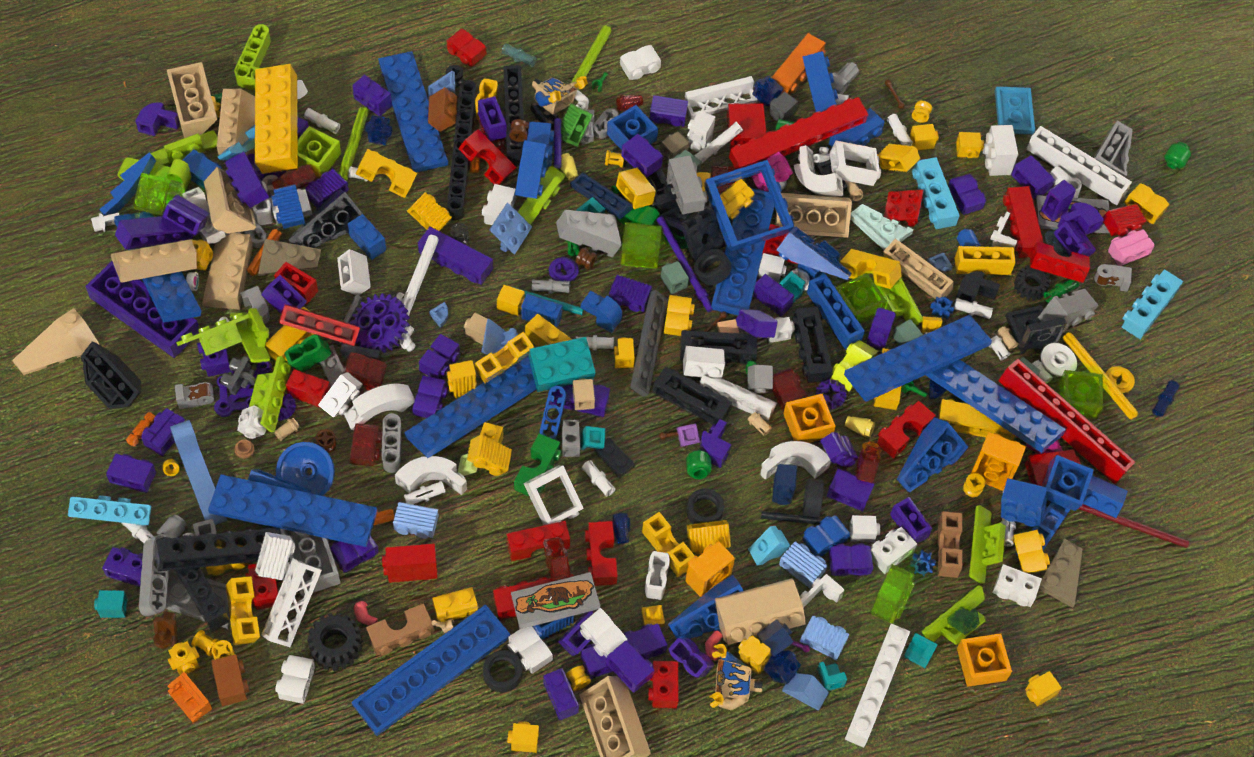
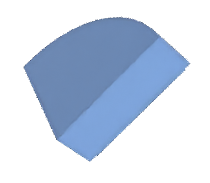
[927,252,953,271]
[429,302,448,328]

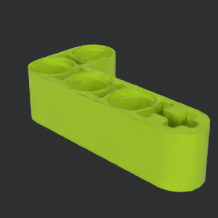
[234,24,271,91]
[117,157,192,194]

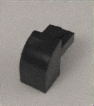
[955,271,1000,302]

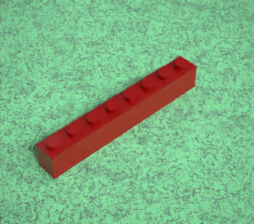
[729,97,868,170]
[998,359,1135,484]

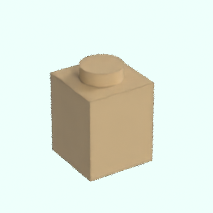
[464,313,487,345]
[573,378,595,410]

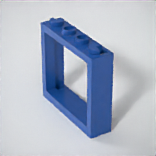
[704,160,794,252]

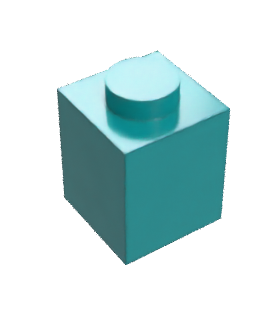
[94,590,128,618]

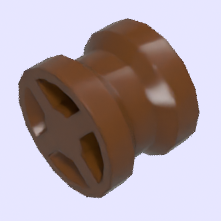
[509,119,529,142]
[575,247,598,270]
[315,429,336,453]

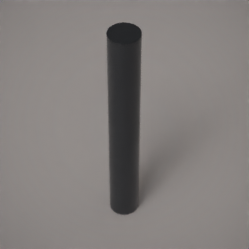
[761,511,821,525]

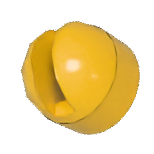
[163,458,179,476]

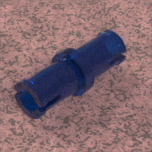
[1152,380,1180,417]

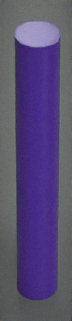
[554,118,561,169]

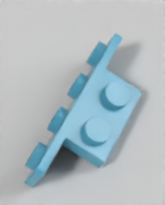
[68,495,151,525]

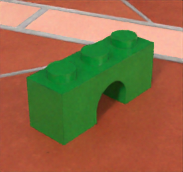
[514,434,562,496]

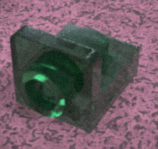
[947,606,980,635]

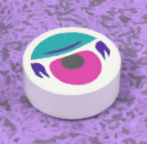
[186,272,199,291]

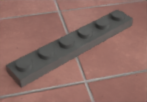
[630,290,668,397]

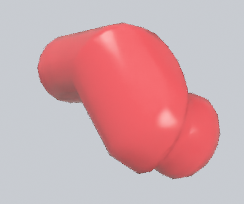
[354,601,378,626]
[705,631,723,661]

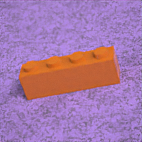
[770,33,826,95]

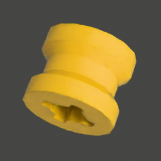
[912,101,932,123]
[963,473,985,497]
[212,640,235,660]
[566,665,591,691]

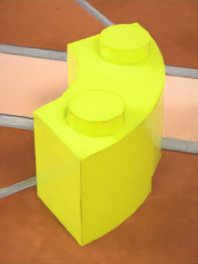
[831,340,878,392]

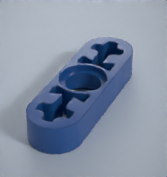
[540,386,567,440]

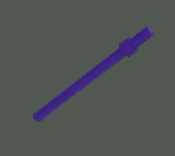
[657,216,713,312]

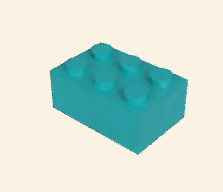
[528,337,596,392]

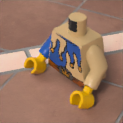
[532,76,588,115]
[709,644,763,710]

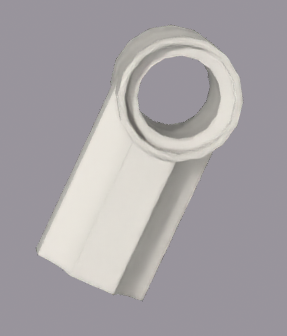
[1050,166,1082,198]

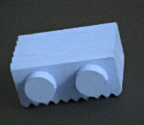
[393,502,439,539]
[779,541,827,589]
[800,616,849,661]

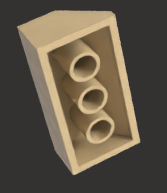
[167,62,217,138]
[217,89,255,155]
[204,167,256,234]
[776,193,852,238]
[202,233,253,310]
[111,239,197,282]
[715,578,806,645]
[580,676,651,757]

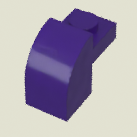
[135,103,180,136]
[1058,203,1104,235]
[700,419,731,468]

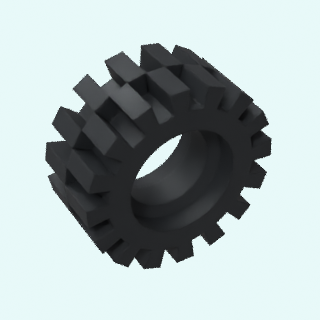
[1014,265,1050,301]

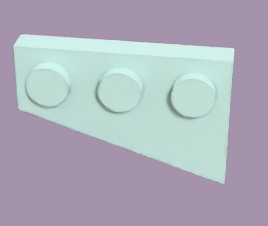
[850,204,914,250]

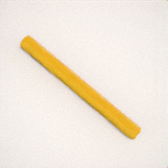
[1063,332,1138,419]

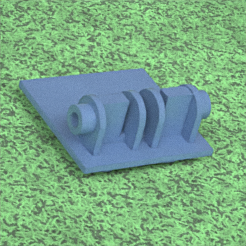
[489,202,532,254]
[481,319,518,355]

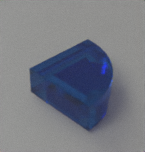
[929,379,946,399]

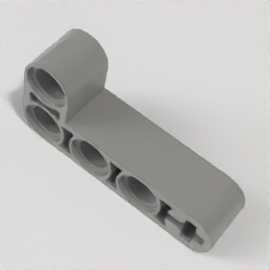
[139,534,180,617]

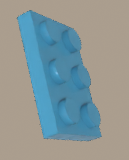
[995,87,1035,134]

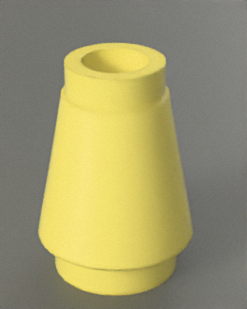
[560,153,579,181]
[845,416,875,437]

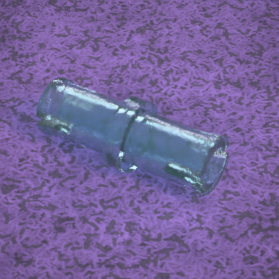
[501,43,537,67]

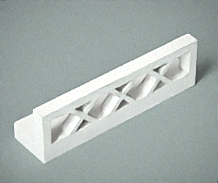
[685,76,758,119]
[700,375,777,421]
[261,558,322,647]

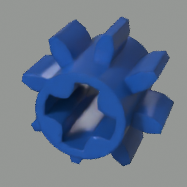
[930,296,954,319]
[910,550,936,576]

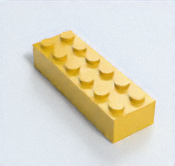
[255,64,298,174]

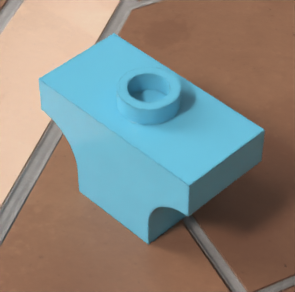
[748,526,790,566]

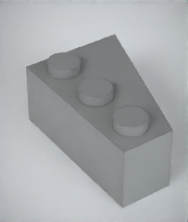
[1093,120,1133,177]
[666,156,707,214]
[556,210,622,258]
[1038,289,1099,331]

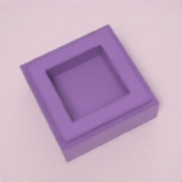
[676,424,700,447]

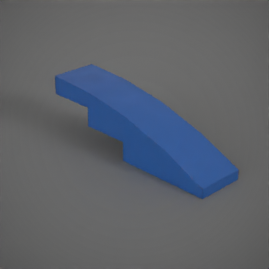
[99,152,157,216]
[1016,502,1071,556]

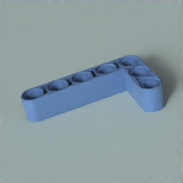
[170,420,227,525]

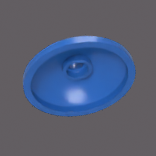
[276,442,335,496]

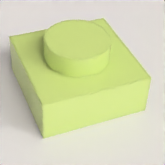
[458,454,477,476]

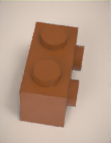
[428,87,457,132]
[211,654,250,707]

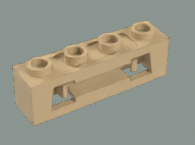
[883,238,954,299]

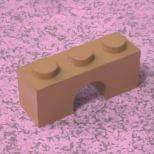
[938,511,962,578]
[366,603,434,656]

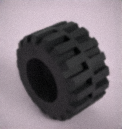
[308,613,362,671]

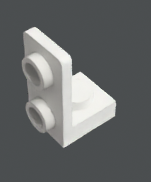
[990,212,1017,248]
[800,574,844,608]

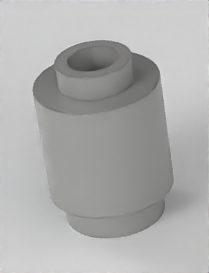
[157,515,187,537]

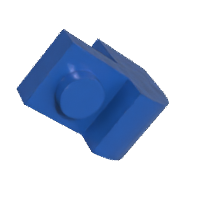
[580,291,622,333]

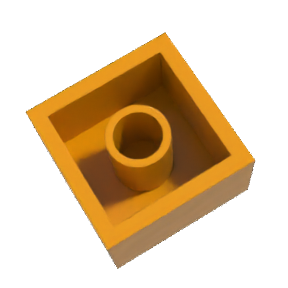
[783,394,836,443]
[685,541,735,597]
[957,634,1012,687]

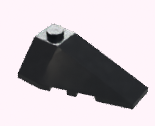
[288,189,364,248]

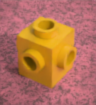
[192,239,213,271]
[167,641,200,675]

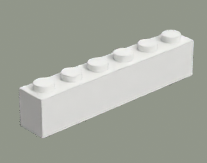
[1027,126,1132,205]
[845,624,910,748]

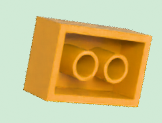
[971,432,1026,491]

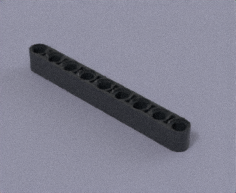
[447,80,476,221]

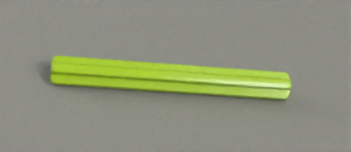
[571,25,611,90]
[338,107,369,181]

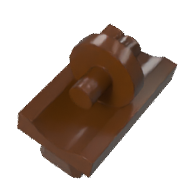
[153,611,178,649]

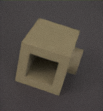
[660,131,689,161]

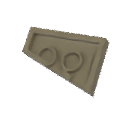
[258,239,321,276]
[1039,539,1082,608]

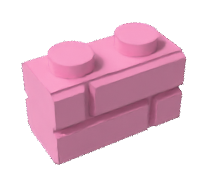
[1108,229,1154,266]

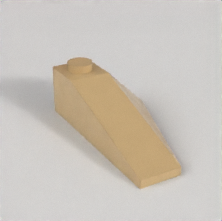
[12,308,100,375]

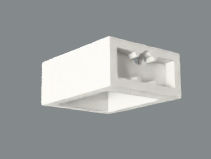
[830,141,881,186]
[523,465,584,525]

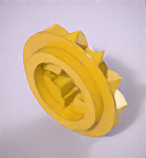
[1106,366,1135,393]

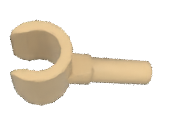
[432,618,454,633]

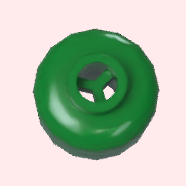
[1164,142,1191,169]
[686,450,712,480]

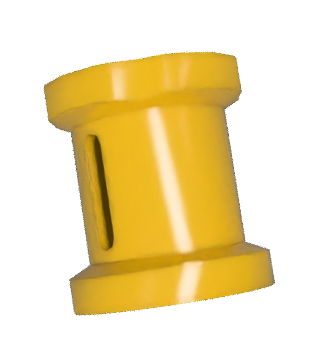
[605,149,624,168]
[191,630,219,656]

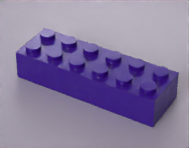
[85,261,199,358]

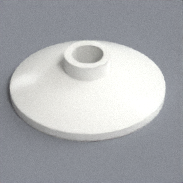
[1041,343,1077,377]

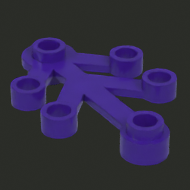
[214,361,273,417]

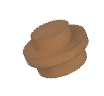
[234,439,255,459]

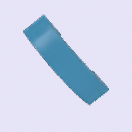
[218,124,255,160]

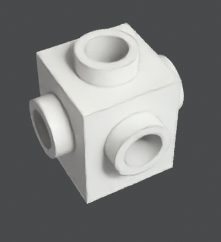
[237,405,267,439]

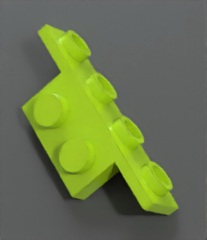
[151,130,218,166]
[518,166,566,225]
[873,278,923,326]
[230,308,270,363]
[176,312,251,356]
[249,356,291,432]
[969,505,1006,584]
[922,585,985,645]

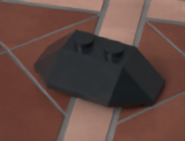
[81,341,141,410]

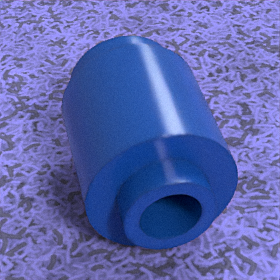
[956,229,981,247]

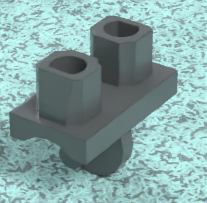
[221,356,256,395]

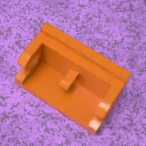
[168,672,212,723]

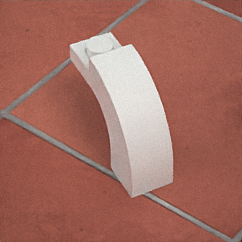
[794,145,843,197]
[182,187,226,244]
[344,384,415,430]
[760,441,831,480]
[395,456,467,495]

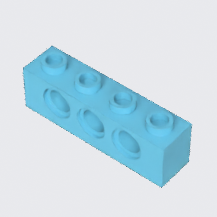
[912,157,960,229]
[1122,269,1183,340]

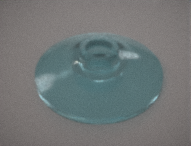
[1045,231,1069,257]

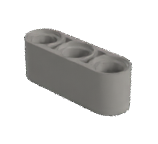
[382,413,402,473]

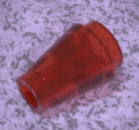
[616,95,644,112]

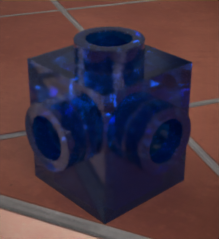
[752,76,784,107]
[365,115,393,145]
[763,650,801,684]

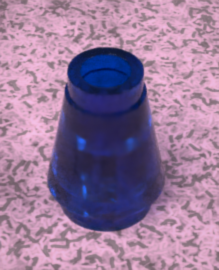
[611,513,631,544]

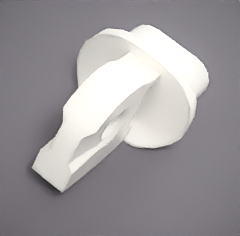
[91,213,119,232]

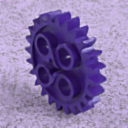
[350,293,410,353]

